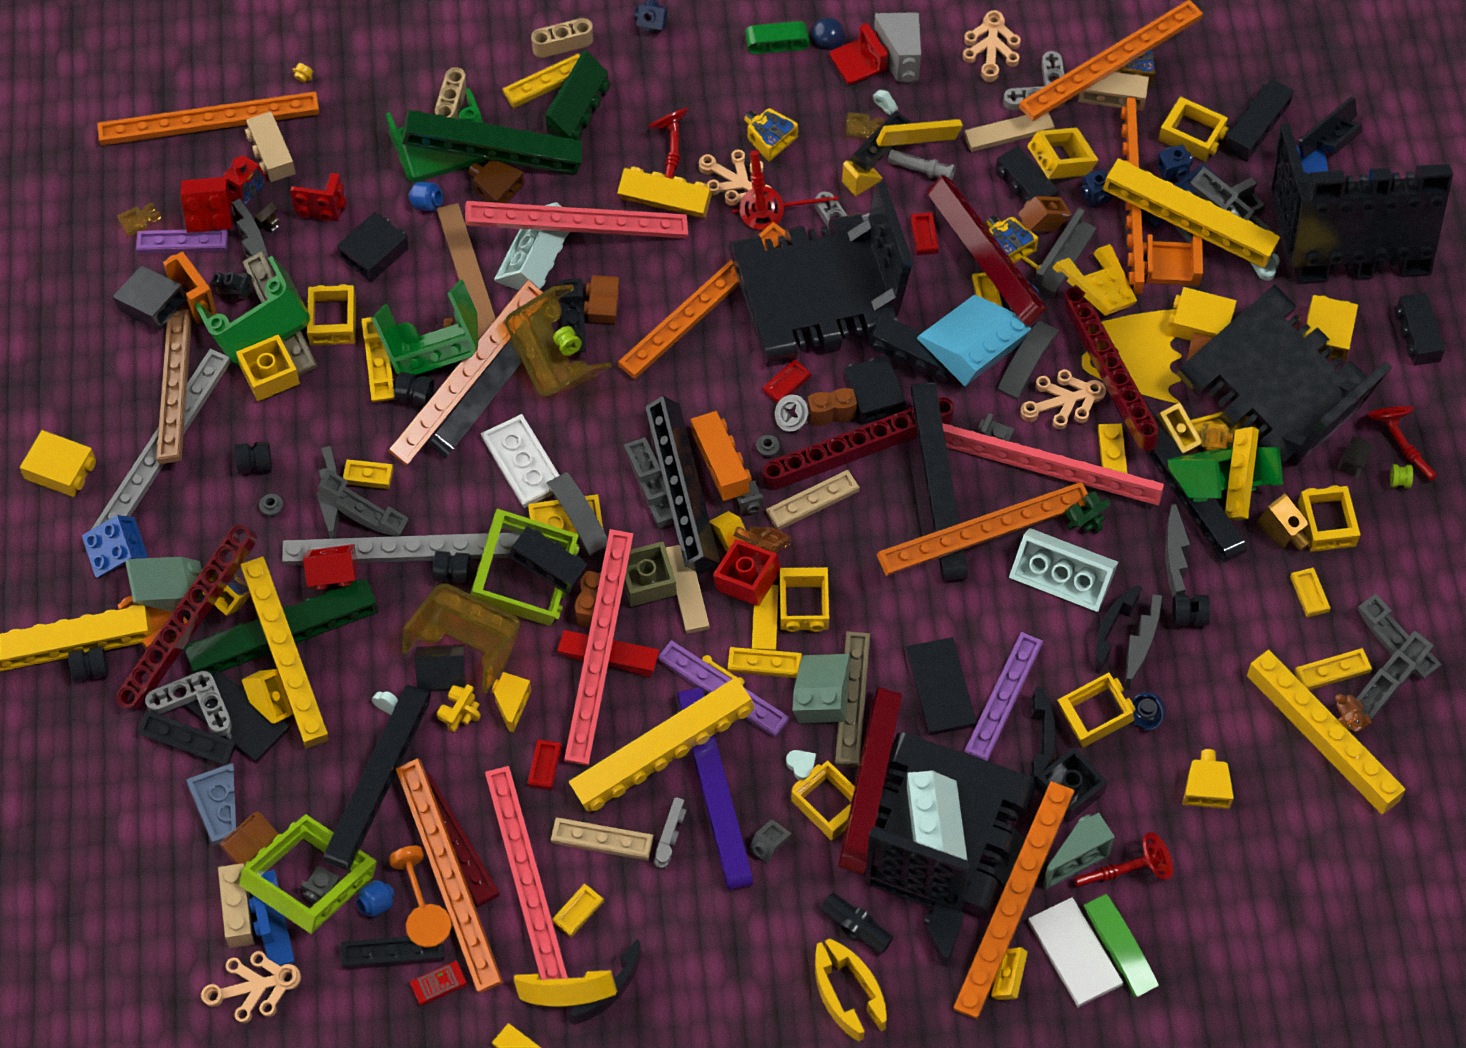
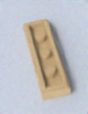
[964,113,1054,152]
[766,470,860,531]
[666,545,709,634]
[551,817,654,861]

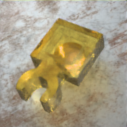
[846,112,884,138]
[117,203,160,236]
[1201,423,1237,449]

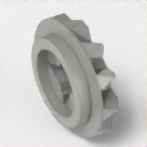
[775,395,810,432]

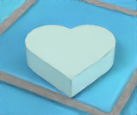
[873,90,898,115]
[1251,253,1280,281]
[371,691,398,715]
[786,750,816,781]

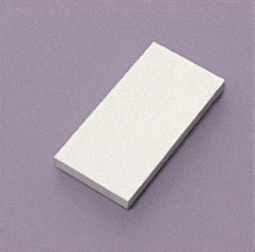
[481,414,560,508]
[1028,897,1123,1007]

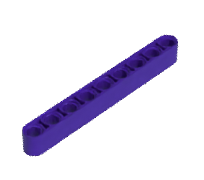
[677,687,753,890]

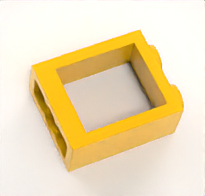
[1158,97,1229,162]
[1027,128,1099,179]
[307,284,356,345]
[1298,485,1360,552]
[780,567,829,632]
[1058,673,1136,748]
[791,760,855,841]

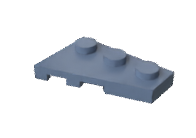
[186,763,236,846]

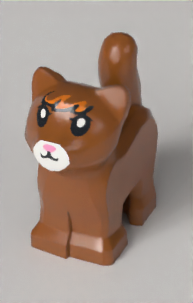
[1335,694,1372,733]

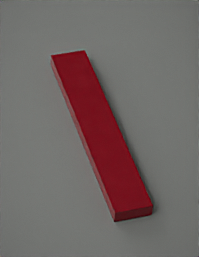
[427,773,500,907]

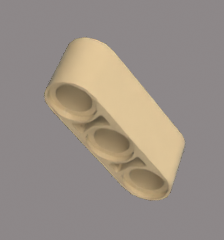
[531,18,593,58]
[435,68,467,119]

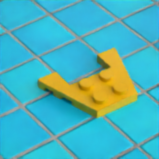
[1052,244,1137,316]

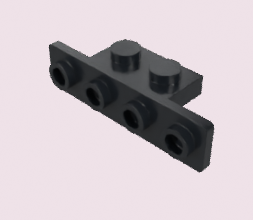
[1299,97,1362,159]

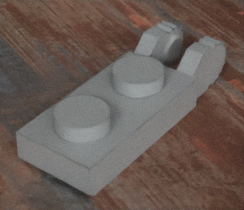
[654,797,686,869]

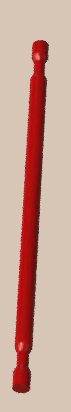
[732,196,838,214]

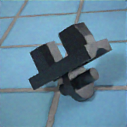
[210,272,252,299]

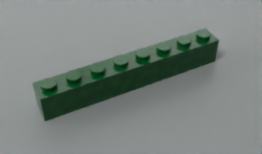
[402,110,582,175]
[184,579,379,675]

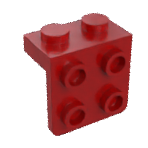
[830,23,889,84]
[290,173,347,221]

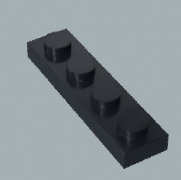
[851,111,913,173]
[137,710,238,765]
[341,936,444,969]

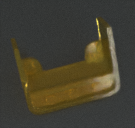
[506,284,612,396]
[402,584,520,693]

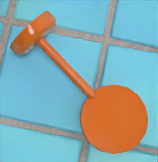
[388,846,452,948]

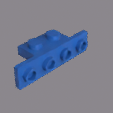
[249,870,295,966]

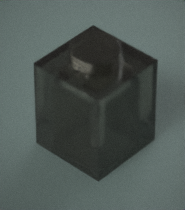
[1338,436,1374,479]

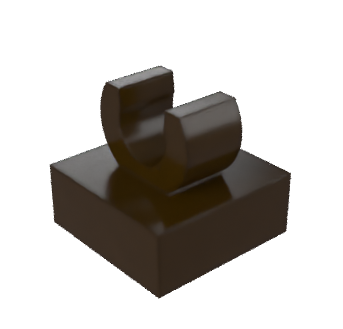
[254,202,280,232]

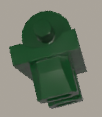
[1065,491,1111,533]

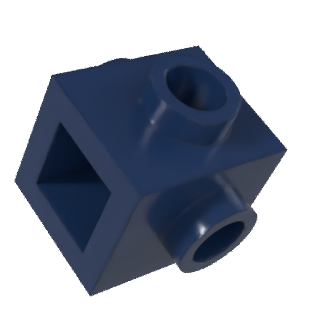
[634,0,669,32]
[1156,145,1193,181]
[1081,169,1112,208]

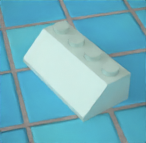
[494,202,570,290]
[1009,528,1118,612]
[907,771,967,860]

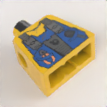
[744,109,798,162]
[986,215,1038,263]
[202,572,250,616]

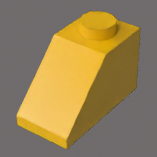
[1157,402,1203,453]
[242,669,293,724]
[492,672,531,733]

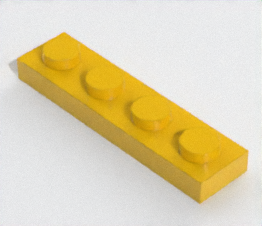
[1225,427,1259,521]

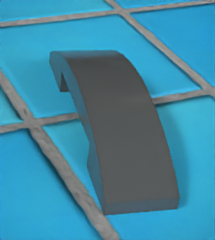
[997,321,1059,400]
[317,469,409,536]
[546,472,608,557]
[1357,593,1442,679]

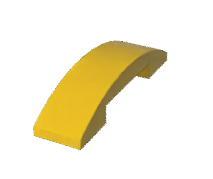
[362,317,394,402]
[824,939,886,1031]
[815,942,864,1042]
[513,970,617,1006]

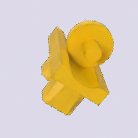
[437,684,481,733]

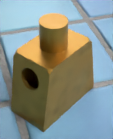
[1256,493,1311,551]

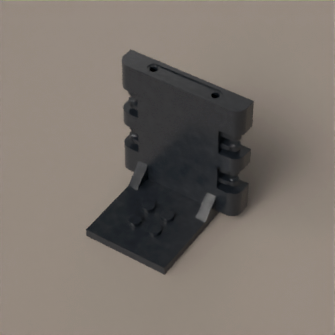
[1270,123,1453,283]
[728,182,913,367]
[1176,285,1392,466]
[863,732,1036,918]

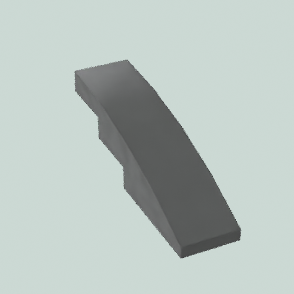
[1190,167,1270,230]
[232,198,269,262]
[624,437,674,529]
[316,446,340,539]
[1165,504,1190,599]
[1124,595,1162,689]
[1356,630,1435,720]

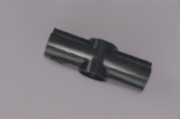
[820,892,894,955]

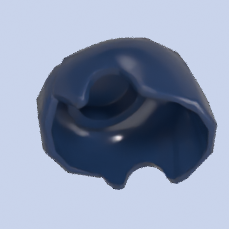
[811,17,846,50]
[1132,691,1166,731]

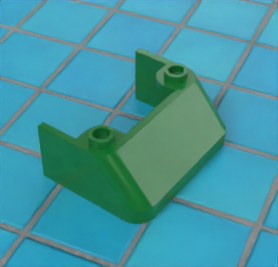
[386,88,488,182]
[195,256,310,366]
[371,279,478,375]
[1167,447,1283,502]

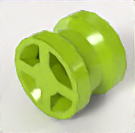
[553,326,582,356]
[1390,464,1413,488]

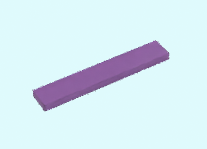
[964,632,1043,761]
[657,640,789,738]

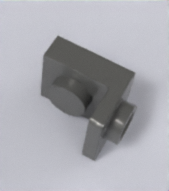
[978,413,1014,442]
[735,480,764,515]
[749,819,791,864]
[301,865,341,903]

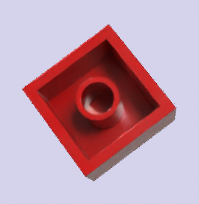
[180,176,233,233]
[713,539,781,606]
[303,544,359,589]

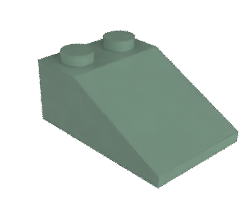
[125,557,205,616]
[792,654,851,723]
[1043,813,1115,890]

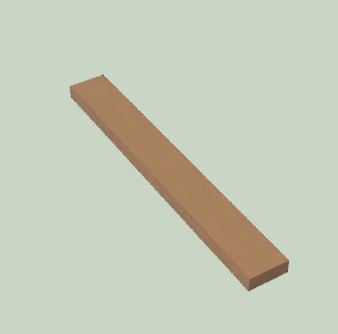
[437,203,505,354]
[156,309,192,464]

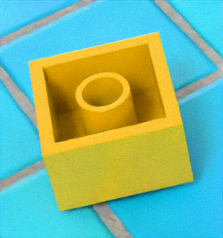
[236,334,300,402]

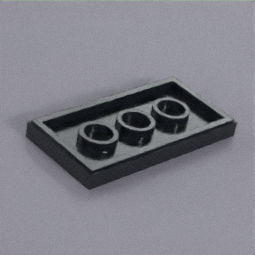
[906,637,977,735]
[185,670,290,764]

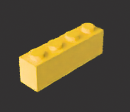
[617,167,712,219]

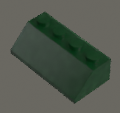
[545,50,611,141]

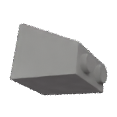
[874,13,921,82]

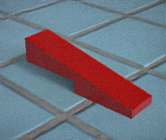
[557,630,659,678]

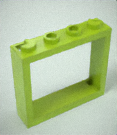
[468,508,580,627]
[239,814,377,934]

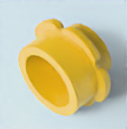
[292,63,313,83]

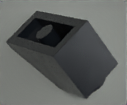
[924,903,965,967]

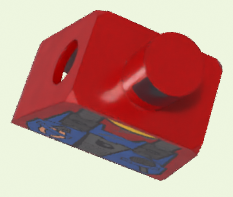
[223,155,267,206]

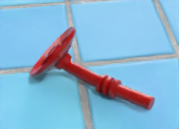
[648,107,689,179]
[740,150,784,231]
[1367,406,1437,481]
[1074,832,1173,886]

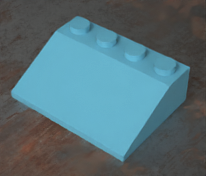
[917,294,1031,387]

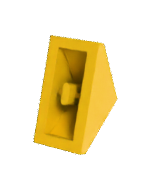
[842,161,883,197]
[710,511,751,552]

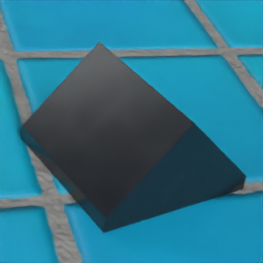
[415,644,466,692]

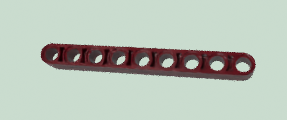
[927,175,1047,326]
[1065,287,1158,451]
[763,397,954,490]
[117,525,257,710]
[838,687,902,875]

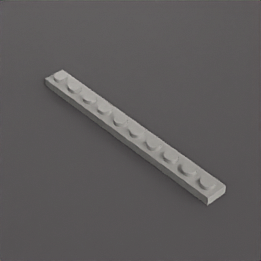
[91,349,231,530]
[282,532,520,566]

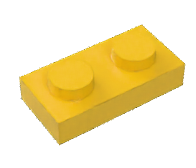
[343,459,394,489]
[992,947,1028,1000]

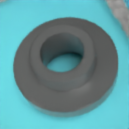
[756,435,779,458]
[259,494,283,517]

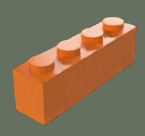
[690,411,752,501]

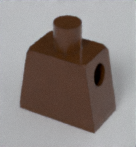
[468,160,525,203]

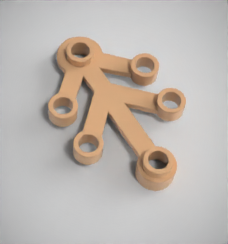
[963,11,1021,82]
[699,150,771,206]
[1020,370,1106,430]
[201,951,301,1024]

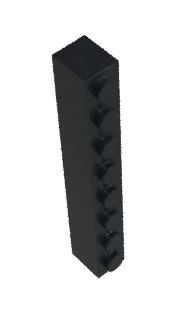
[645,396,720,574]

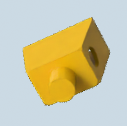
[1183,749,1233,809]

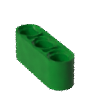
[745,21,810,54]

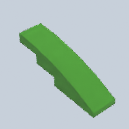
[1084,894,1159,997]

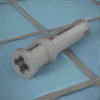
[887,149,956,180]

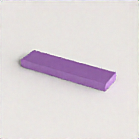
[136,229,228,254]

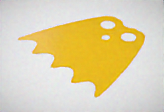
[1082,309,1182,403]

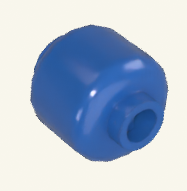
[409,182,443,211]
[355,880,395,917]

